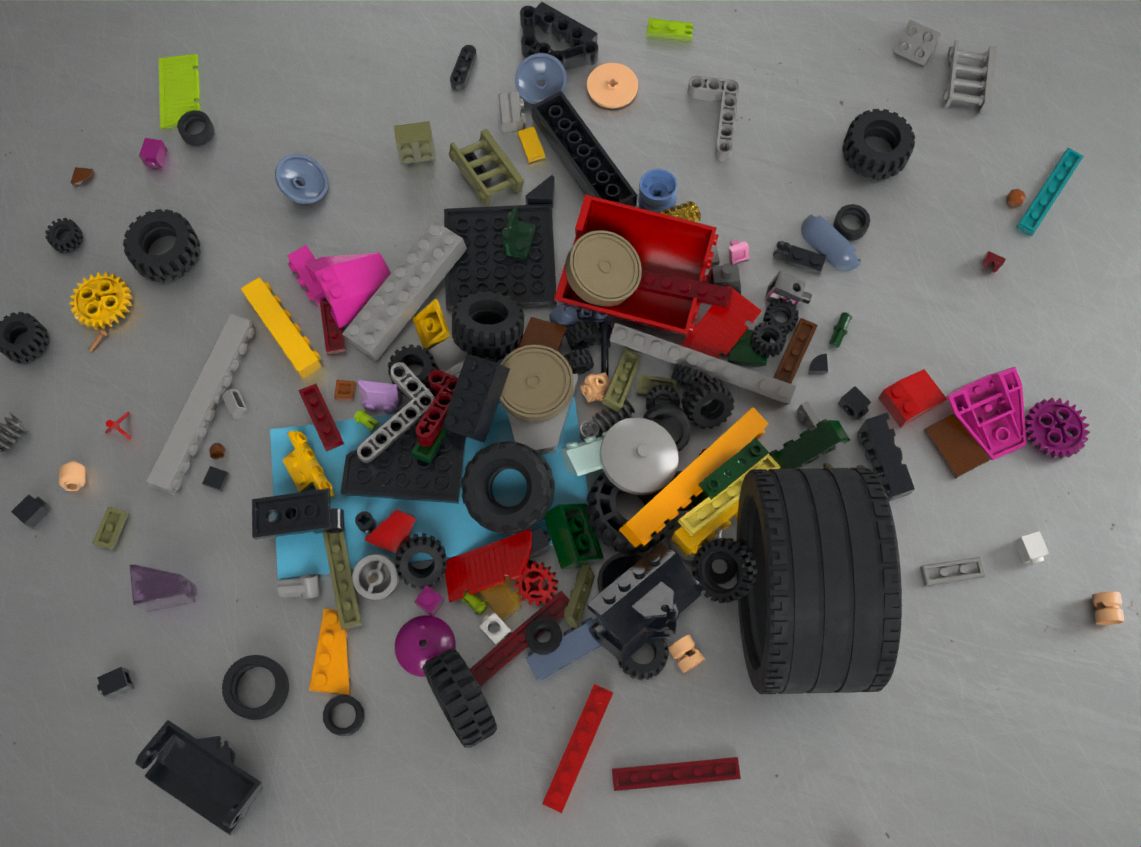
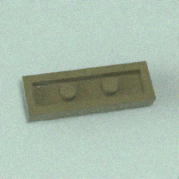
[564,564,595,628]

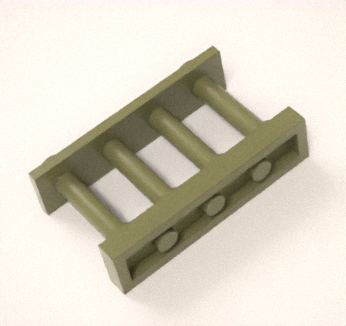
[449,129,524,207]

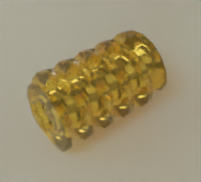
[661,201,701,222]

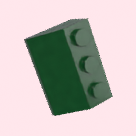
[544,504,604,570]

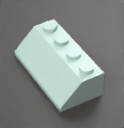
[561,431,608,476]

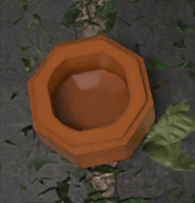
[1006,189,1026,207]

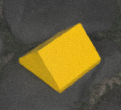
[413,299,450,350]

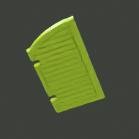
[159,54,200,130]

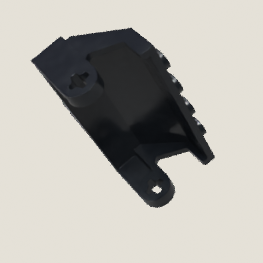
[587,543,701,663]
[135,720,263,836]

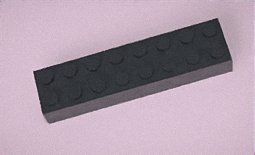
[531,91,638,207]

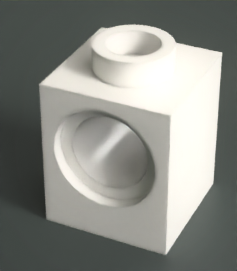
[479,613,512,646]

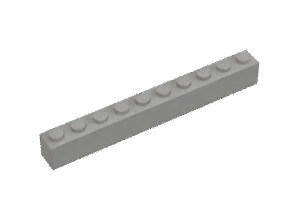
[146,313,255,495]
[609,323,796,404]

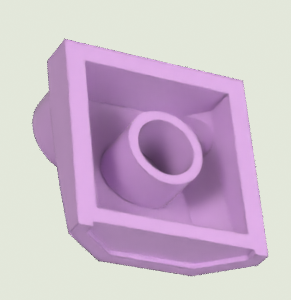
[358,380,402,413]

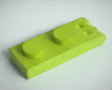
[646,18,694,41]

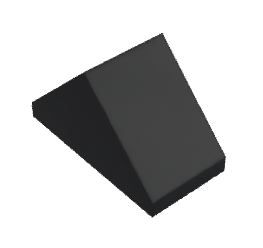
[525,175,555,208]

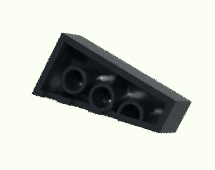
[857,412,915,501]

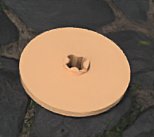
[587,63,638,108]

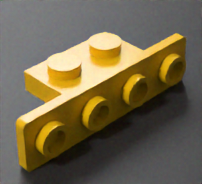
[282,431,335,498]

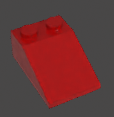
[878,369,947,428]

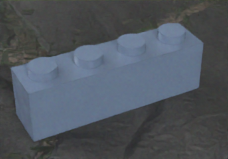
[526,617,602,682]

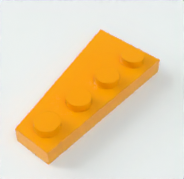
[309,608,351,696]

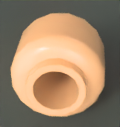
[58,461,86,491]

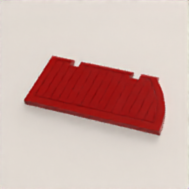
[680,285,762,360]
[445,529,532,602]

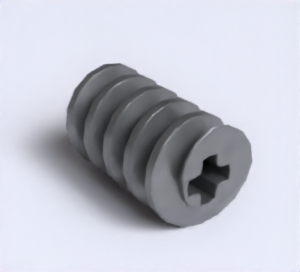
[592,398,635,433]
[0,412,28,455]

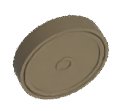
[565,230,642,307]
[499,345,574,423]

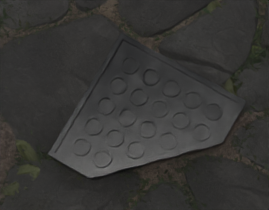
[340,391,466,504]

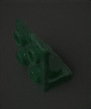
[502,206,536,260]

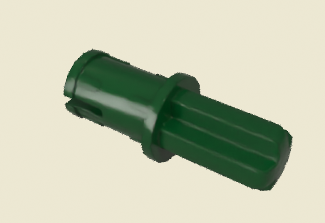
[829,312,853,348]

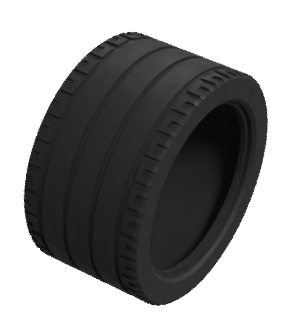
[736,467,902,694]

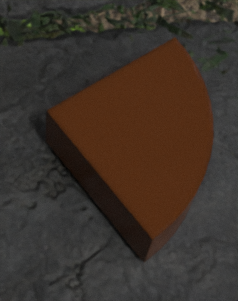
[71,167,95,186]

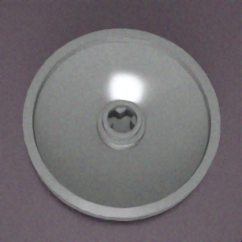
[600,418,679,495]

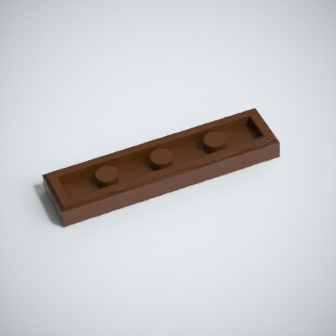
[773,318,818,384]

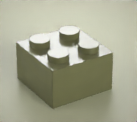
[394,121,436,164]

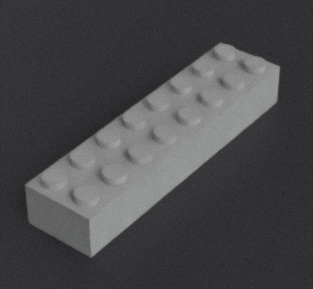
[342,221,467,362]

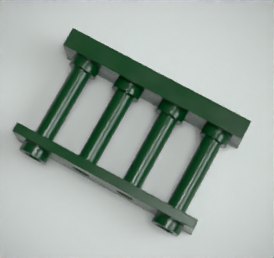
[690,438,769,507]

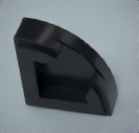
[808,353,828,373]

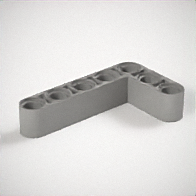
[687,76,739,162]
[357,362,434,463]

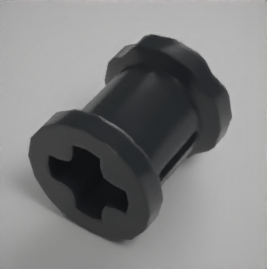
[355,511,376,533]

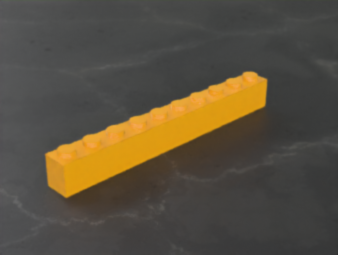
[619,407,769,548]

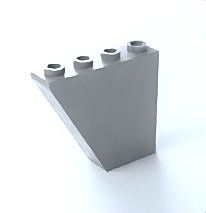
[507,373,578,455]

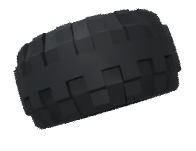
[461,441,555,534]

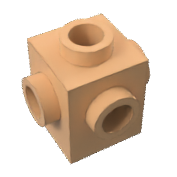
[580,372,610,403]

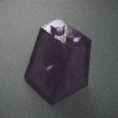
[129,564,197,612]

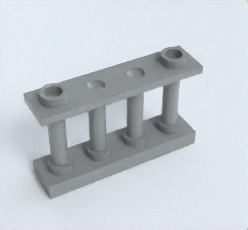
[943,40,997,114]

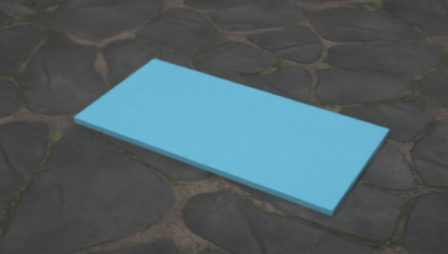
[270,396,588,580]

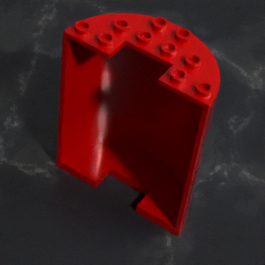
[554,194,719,336]

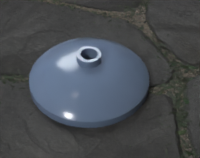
[515,53,567,105]
[275,154,328,204]

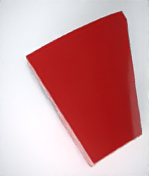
[364,509,416,554]

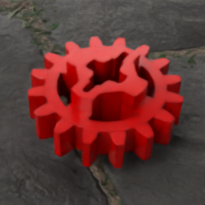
[514,561,559,606]

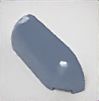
[801,214,861,271]

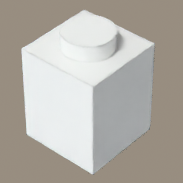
[1014,531,1049,565]

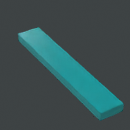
[1016,147,1084,236]

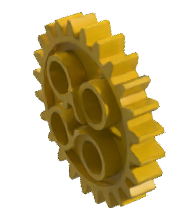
[69,272,133,330]

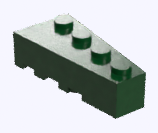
[769,419,851,469]

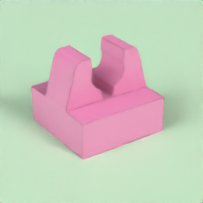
[729,239,749,265]

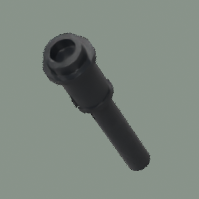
[599,323,612,378]

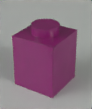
[139,138,168,168]
[414,585,445,617]

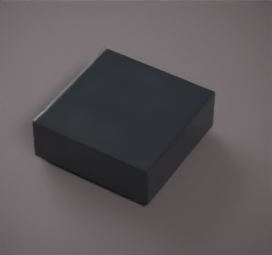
[202,466,229,491]

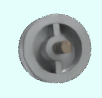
[352,554,399,600]

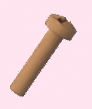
[88,329,108,352]

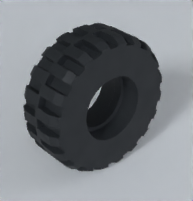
[585,471,678,553]
[423,649,497,748]

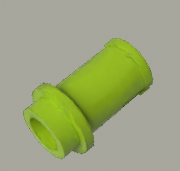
[354,409,380,432]
[462,591,488,615]

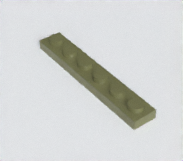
[323,508,362,630]

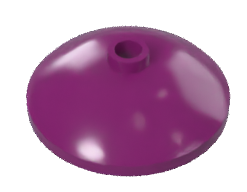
[395,615,456,677]

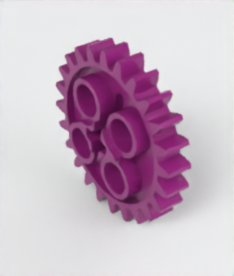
[1025,398,1090,459]

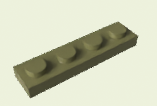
[602,348,642,412]

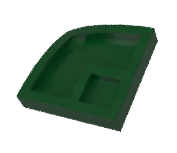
[727,329,770,366]

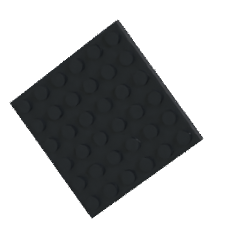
[444,204,557,310]

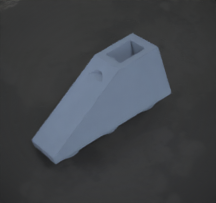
[549,304,611,331]

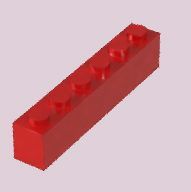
[542,684,613,814]

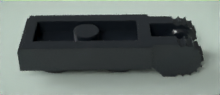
[773,241,827,274]

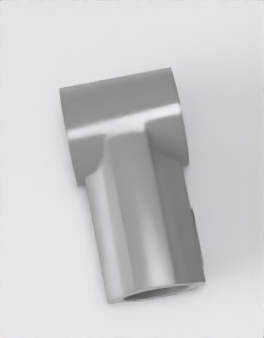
[277,574,320,598]

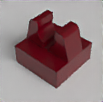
[982,251,1006,272]

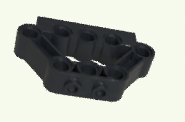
[520,1,598,70]

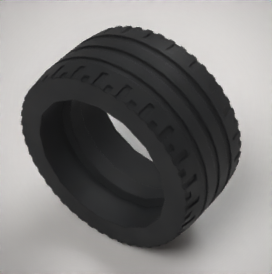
[222,655,289,720]

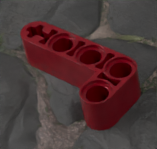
[416,370,458,447]

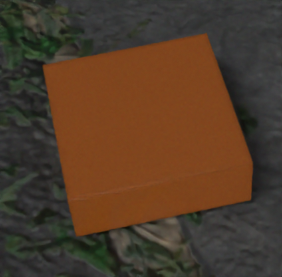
[334,380,356,401]

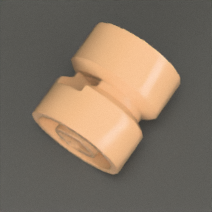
[1092,592,1125,625]
[668,635,705,674]

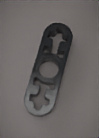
[450,45,477,91]

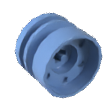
[638,169,678,215]

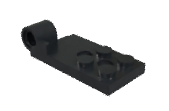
[252,488,345,540]

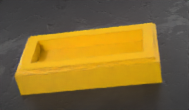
[517,126,545,163]

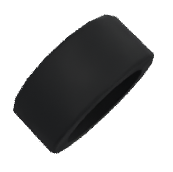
[177,110,214,146]
[834,204,871,241]
[323,695,364,736]

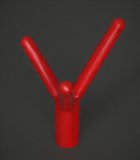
[105,412,131,440]

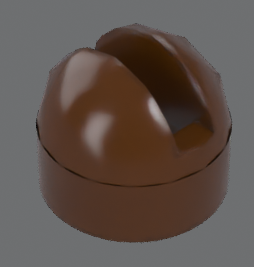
[209,443,226,459]

